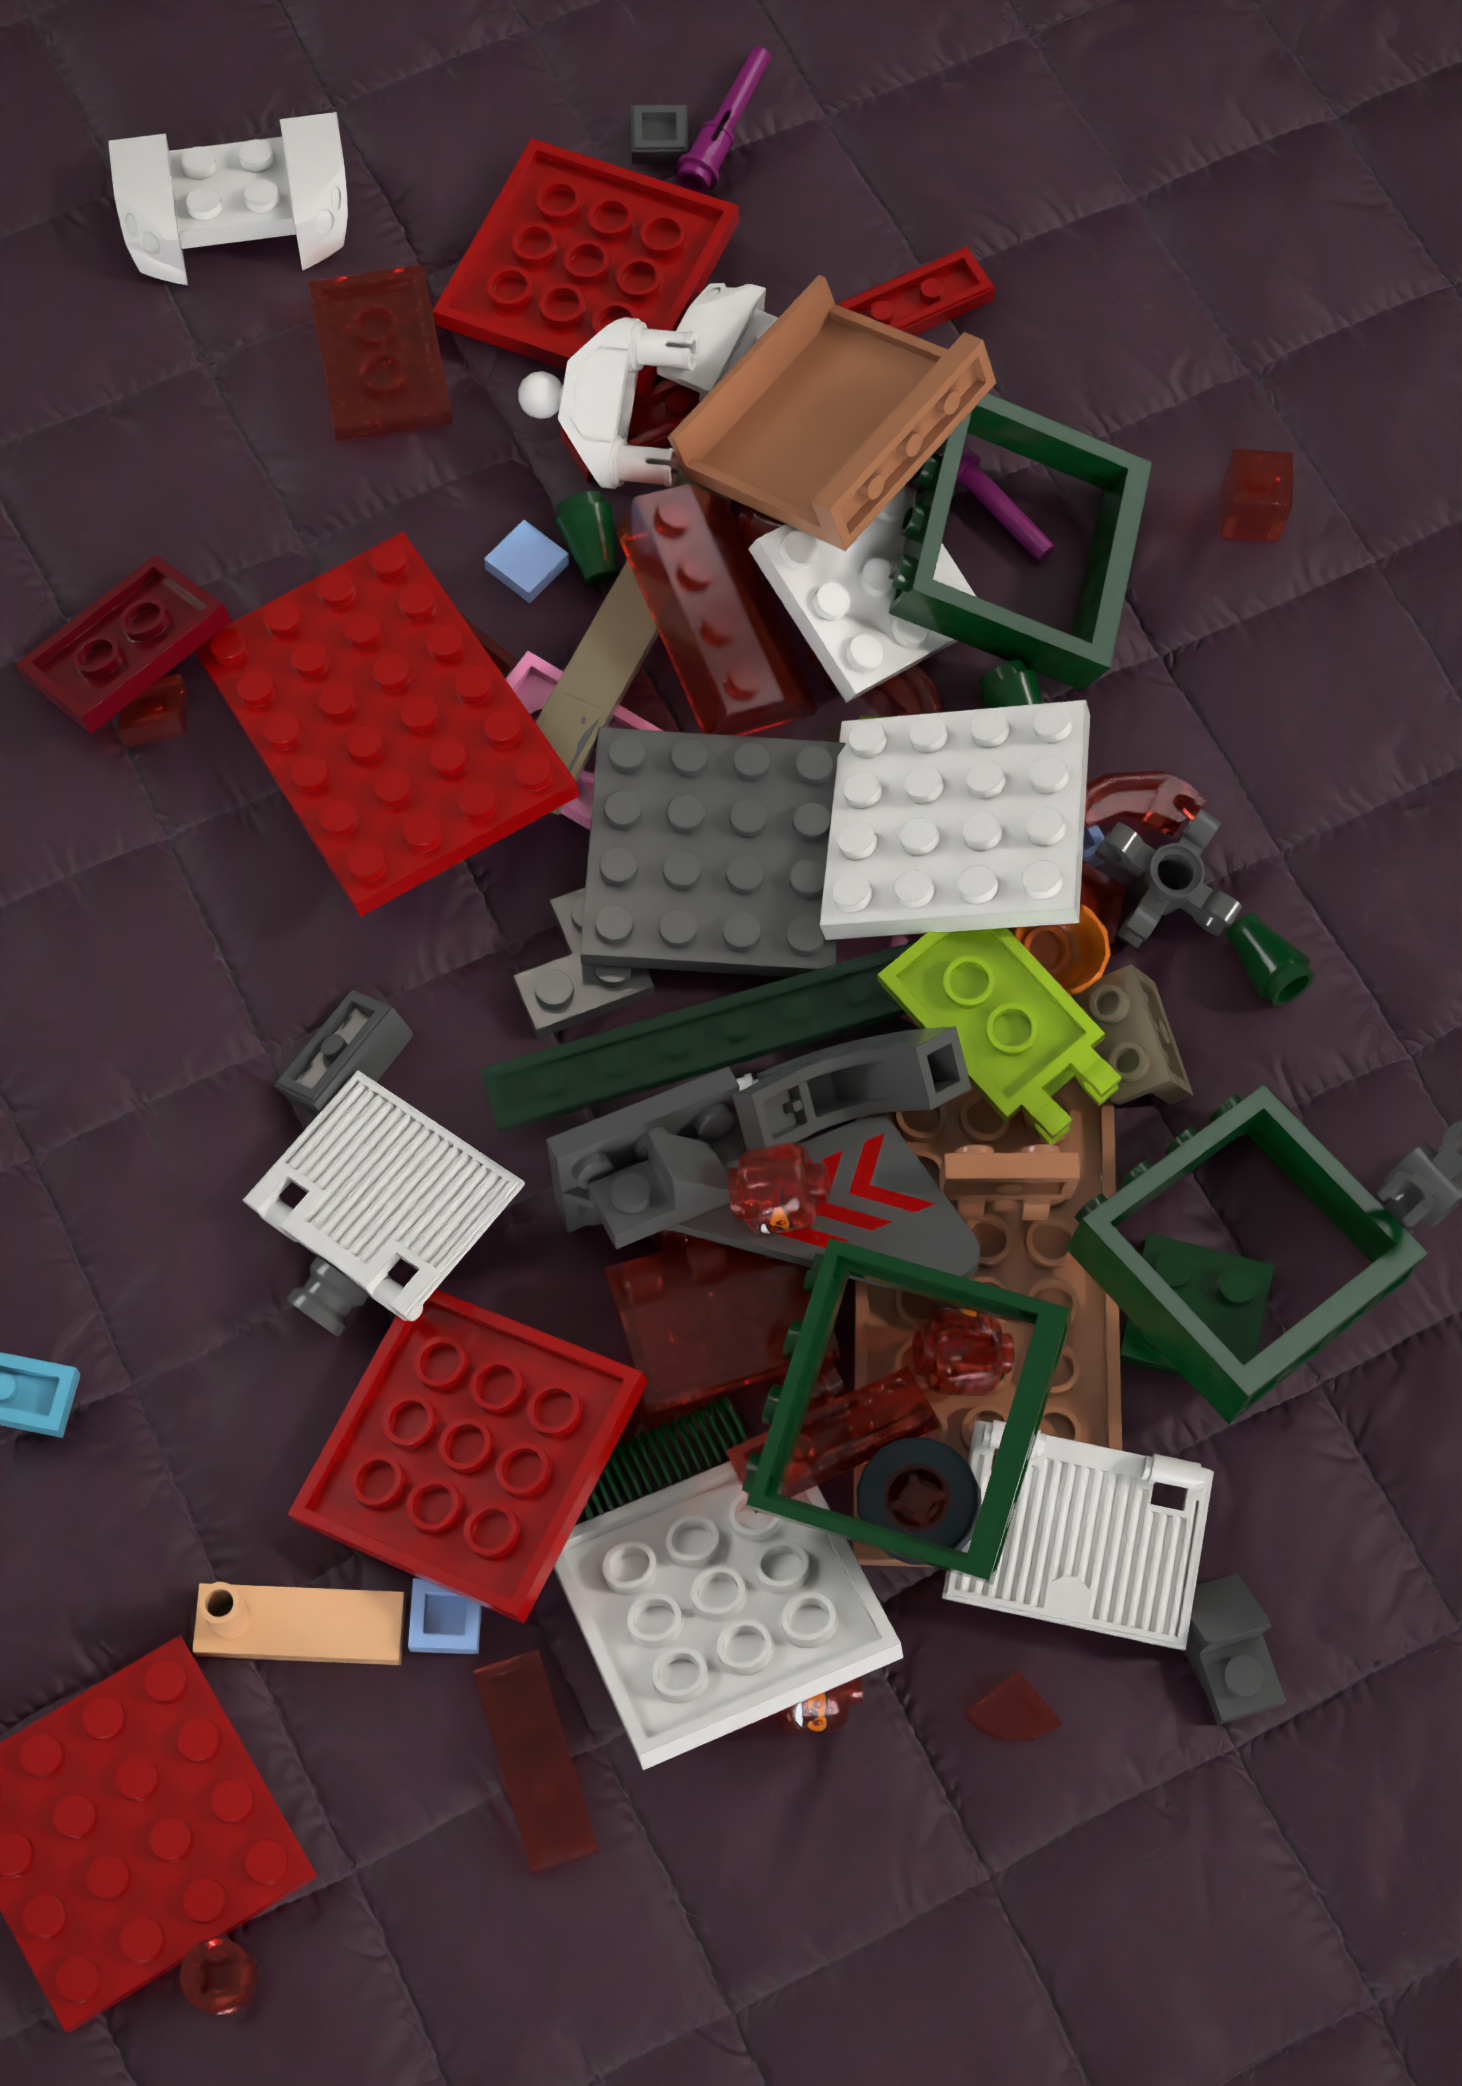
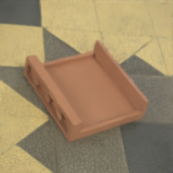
[668,275,997,551]

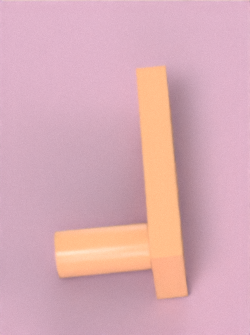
[192,1582,406,1665]

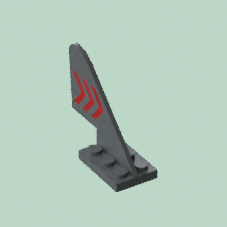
[546,1066,980,1289]

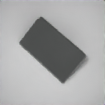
[274,990,413,1117]

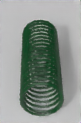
[582,1395,749,1520]

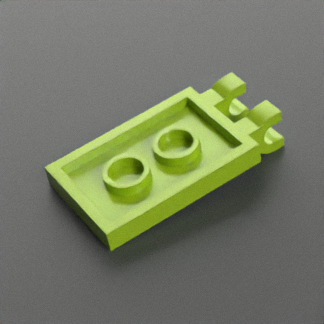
[877,928,1122,1145]

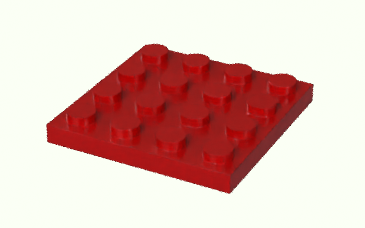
[432,138,740,397]
[287,1289,649,1624]
[0,1635,318,2033]

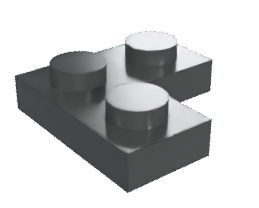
[513,887,654,1039]

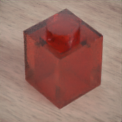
[1221,449,1293,541]

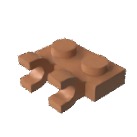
[939,1144,1080,1221]

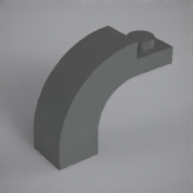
[733,1026,972,1157]

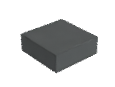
[631,105,688,164]

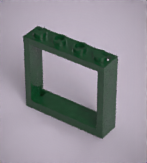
[888,393,1152,691]
[1066,1085,1428,1424]
[742,1238,1072,1585]

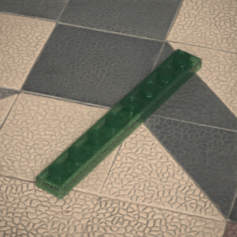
[480,940,918,1134]

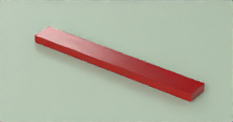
[560,246,996,483]

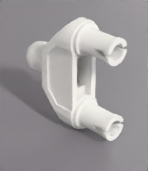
[518,317,699,489]

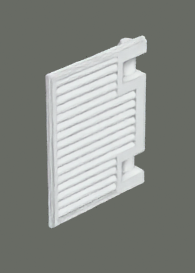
[243,1070,525,1321]
[942,1420,1214,1651]

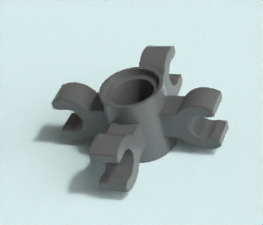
[1095,809,1243,950]
[1377,1119,1462,1236]

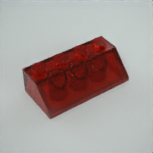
[616,484,818,736]

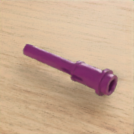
[676,46,771,194]
[955,443,1055,562]

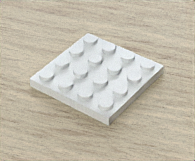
[820,700,1090,940]
[553,1446,903,1770]

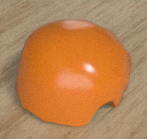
[1011,904,1111,996]

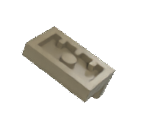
[1076,964,1194,1105]

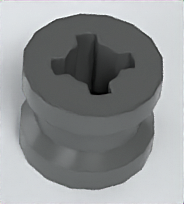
[286,1256,369,1338]

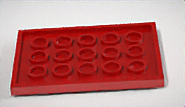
[194,531,580,917]

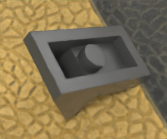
[588,1130,738,1249]
[1187,1573,1286,1725]

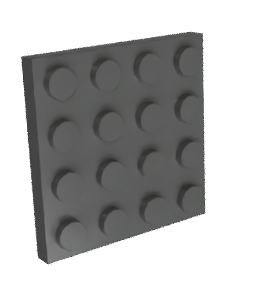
[580,727,846,980]

